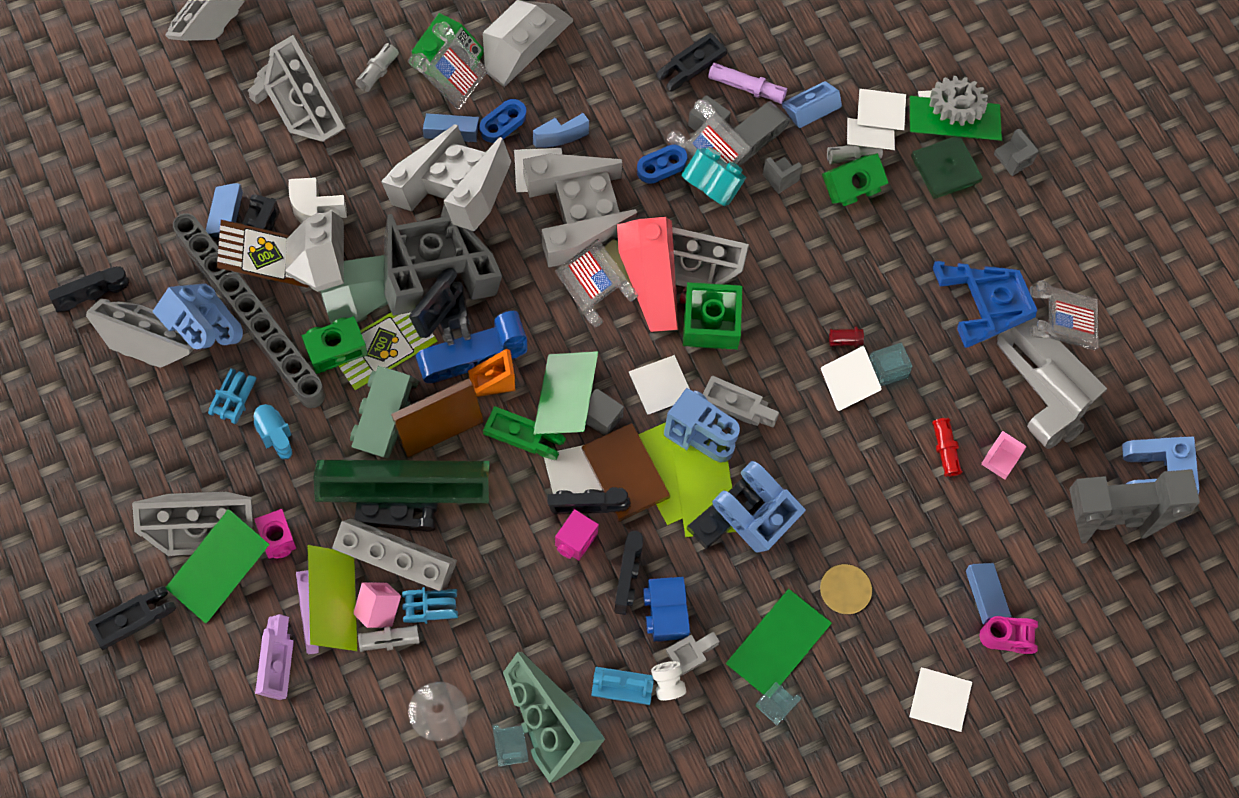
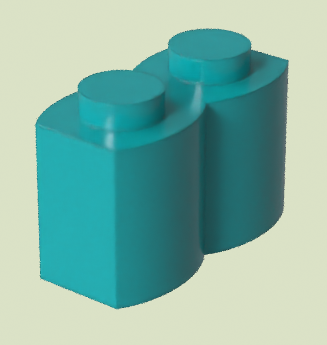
[681,147,746,206]

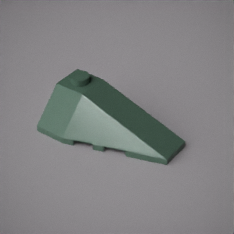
[319,255,422,324]
[503,652,605,783]

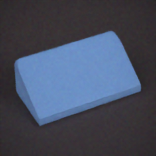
[782,81,842,128]
[423,113,479,142]
[206,183,243,238]
[966,563,1011,625]

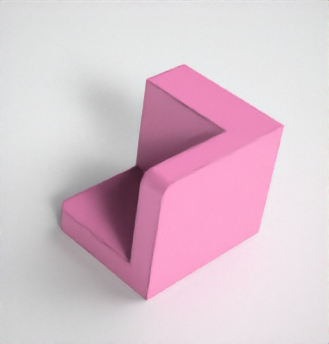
[981,431,1026,479]
[354,582,401,628]

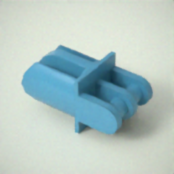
[208,368,257,424]
[254,404,292,459]
[402,587,458,624]

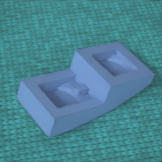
[533,113,589,148]

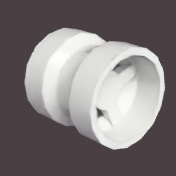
[651,661,686,700]

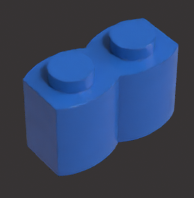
[643,577,690,642]

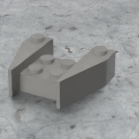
[381,125,511,231]
[523,154,637,268]

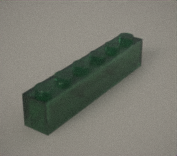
[313,460,490,503]

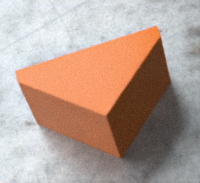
[468,349,515,397]

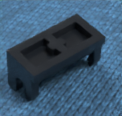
[242,194,280,231]

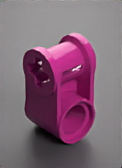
[979,616,1038,654]

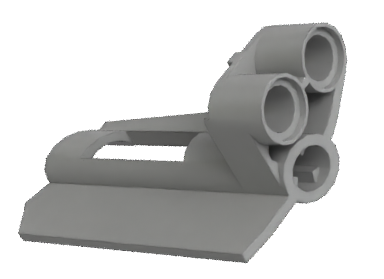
[996,317,1107,449]

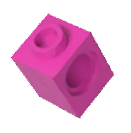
[254,509,296,559]
[555,509,599,561]

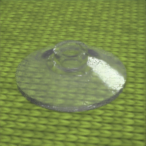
[408,682,468,741]

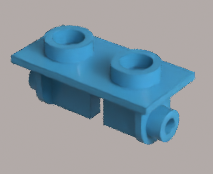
[591,667,654,705]

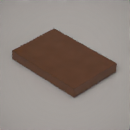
[391,378,484,457]
[581,423,670,522]

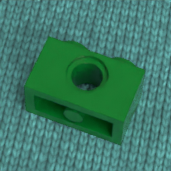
[822,153,888,206]
[301,316,368,374]

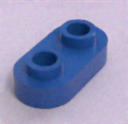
[480,99,526,143]
[637,145,687,183]

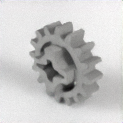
[929,76,988,126]

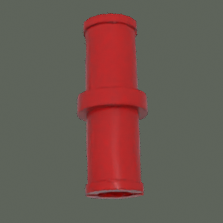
[932,418,963,477]

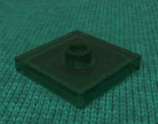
[911,136,983,199]

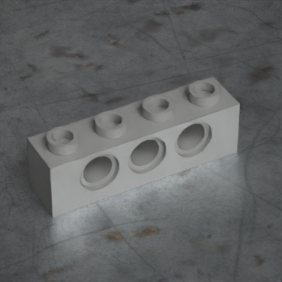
[332,519,457,591]

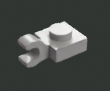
[666,632,720,676]

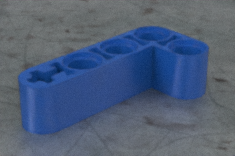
[415,311,527,383]

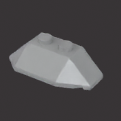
[165,0,244,41]
[483,0,573,87]
[264,35,346,142]
[285,211,344,292]
[672,227,749,287]
[86,299,202,368]
[132,492,253,556]

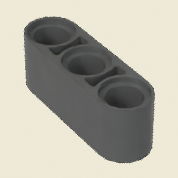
[723,101,790,166]

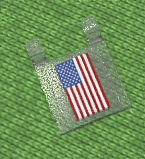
[408,22,488,109]
[667,99,752,165]
[555,239,638,328]
[1030,281,1098,350]

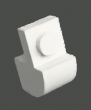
[289,178,347,223]

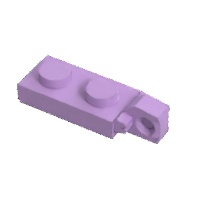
[296,570,319,655]
[255,614,293,700]

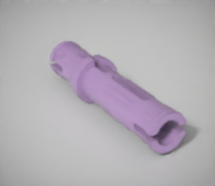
[708,62,787,104]

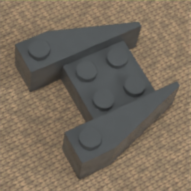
[384,204,502,316]
[1069,469,1200,544]

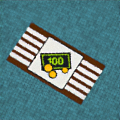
[217,219,308,288]

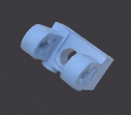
[152,283,243,349]
[664,388,740,462]
[1122,437,1199,494]
[712,461,806,553]

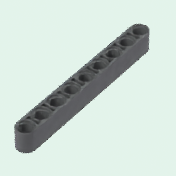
[173,213,325,408]

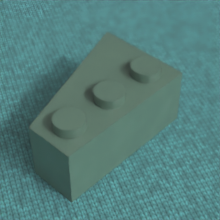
[350,365,420,459]

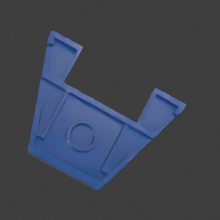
[933,261,1037,348]

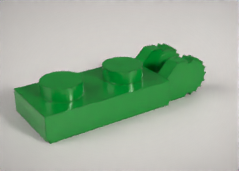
[483,406,566,461]

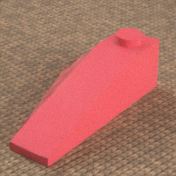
[617,217,678,332]

